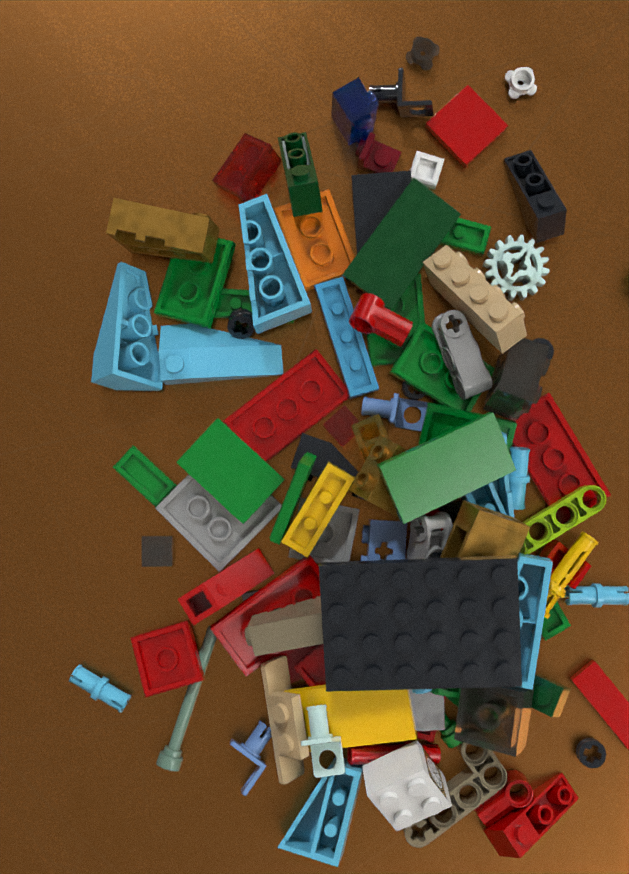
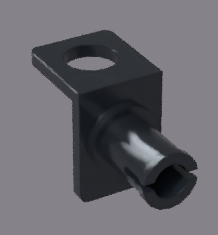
[369,68,434,117]

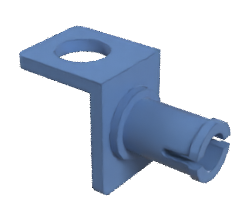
[361,393,428,431]
[230,721,272,796]

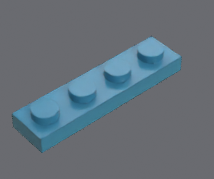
[314,277,379,399]

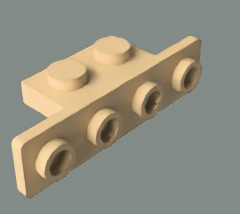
[261,655,310,785]

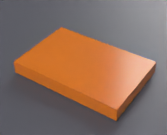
[274,189,355,292]

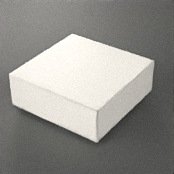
[411,151,444,190]

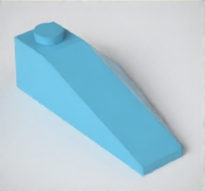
[91,262,163,391]
[159,324,284,385]

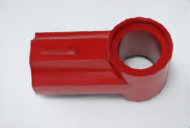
[349,293,413,347]
[474,770,533,828]

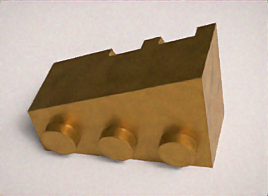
[106,198,220,263]

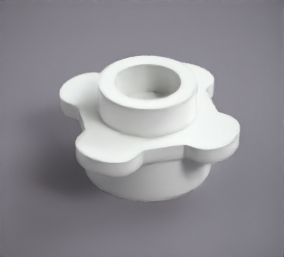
[505,67,537,99]

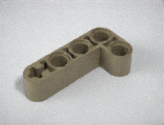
[403,730,507,848]

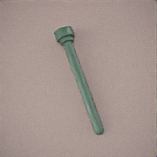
[156,625,217,772]

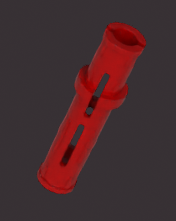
[347,741,441,765]

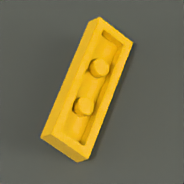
[281,462,355,558]

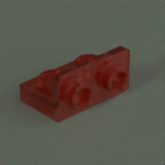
[212,133,281,203]

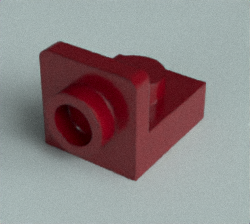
[355,132,402,174]

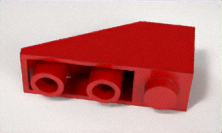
[178,548,275,626]
[483,773,579,858]

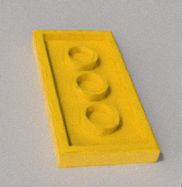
[284,684,417,752]

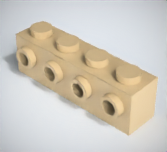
[423,245,527,354]

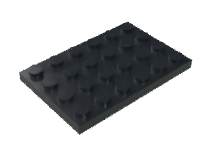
[319,555,522,692]

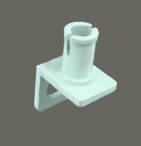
[300,704,345,778]

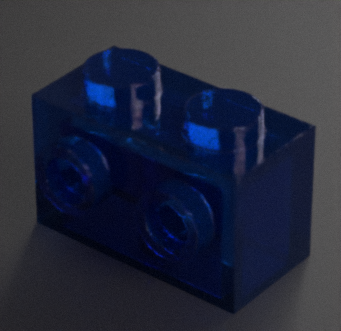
[331,77,379,145]

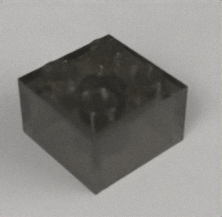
[482,338,550,421]
[454,685,534,757]

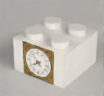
[362,740,452,831]

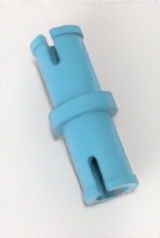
[509,447,530,510]
[564,583,629,608]
[69,664,131,713]

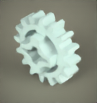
[483,235,549,301]

